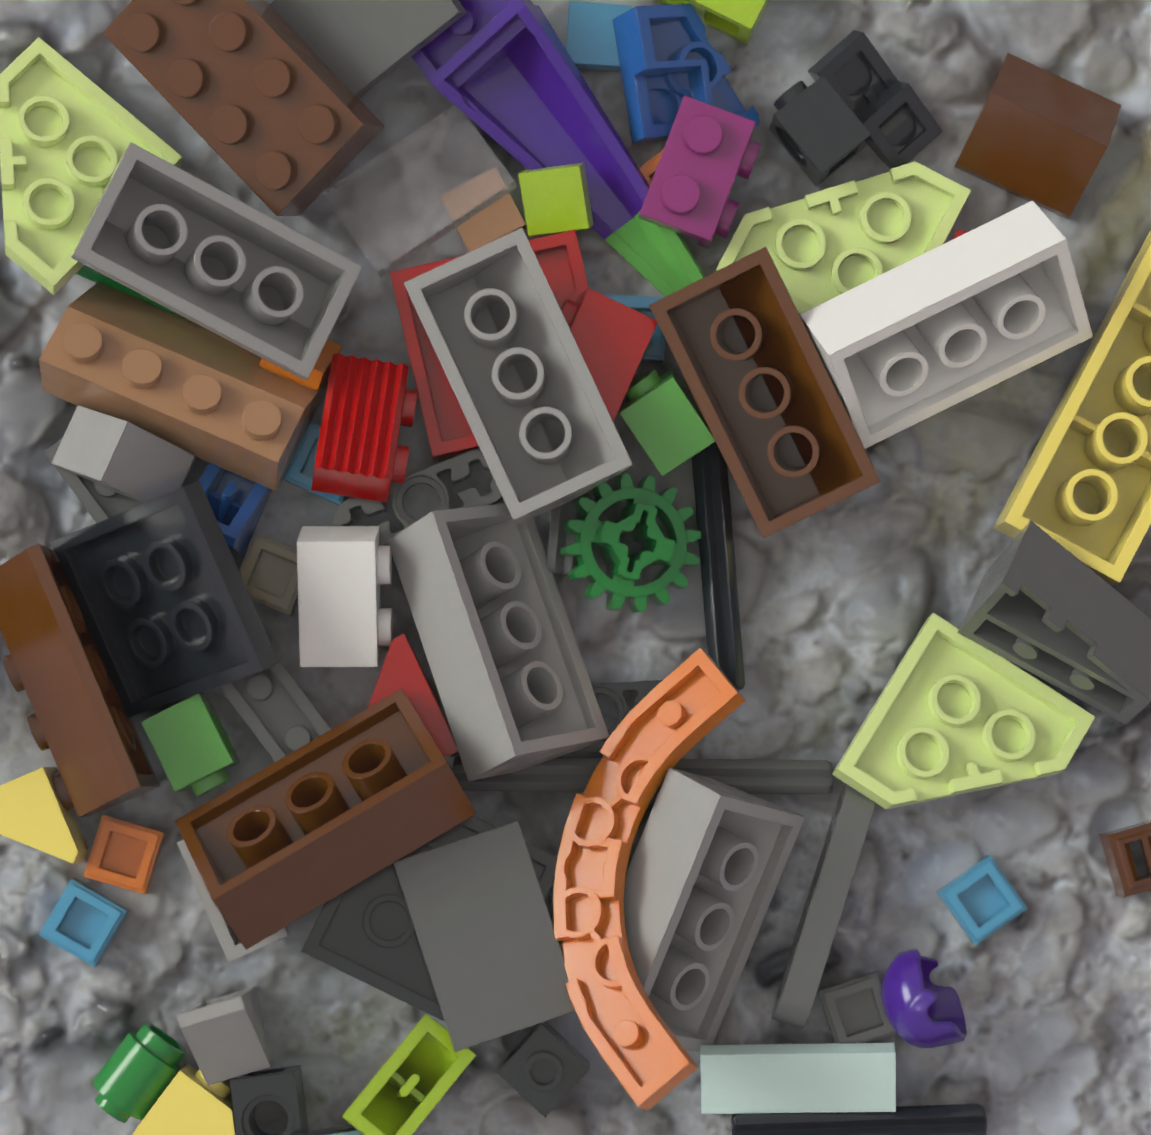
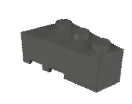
[957,520,1151,725]

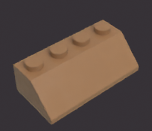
[39,282,329,491]

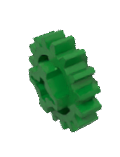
[560,473,701,613]

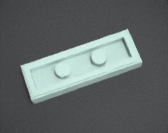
[700,1043,896,1114]

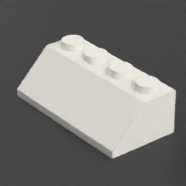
[800,200,1093,449]

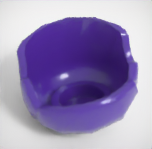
[881,948,967,1048]

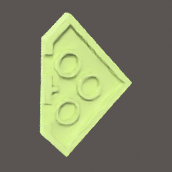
[0,37,182,295]
[715,161,971,314]
[832,613,1095,810]

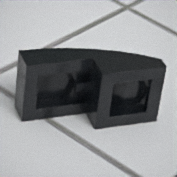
[808,30,943,169]

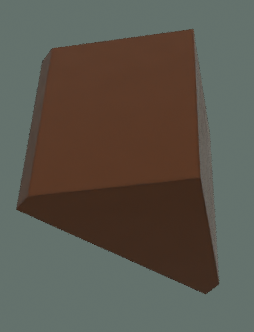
[954,53,1121,219]

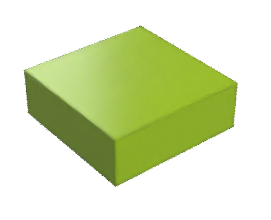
[518,163,594,236]

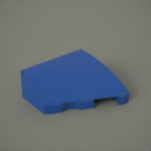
[613,4,760,143]

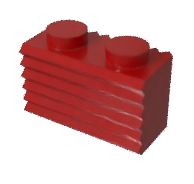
[311,353,418,503]

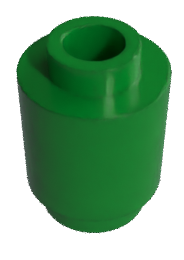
[92,1022,186,1123]

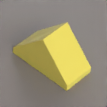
[0,767,89,864]

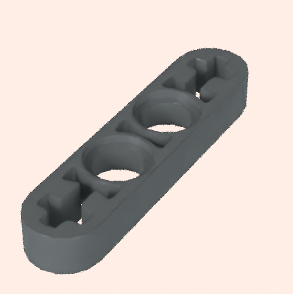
[772,783,876,1029]

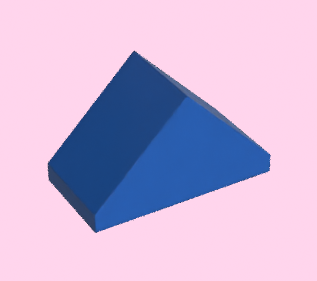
[198,463,272,555]

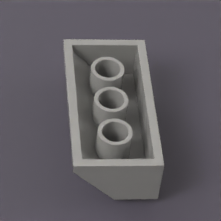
[71,142,362,381]
[404,228,633,525]
[388,503,609,781]
[624,767,805,1052]

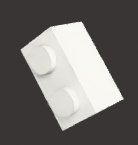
[297,526,393,667]

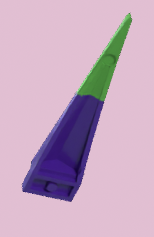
[411,0,706,297]

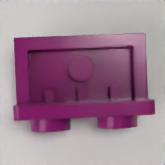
[639,95,761,249]

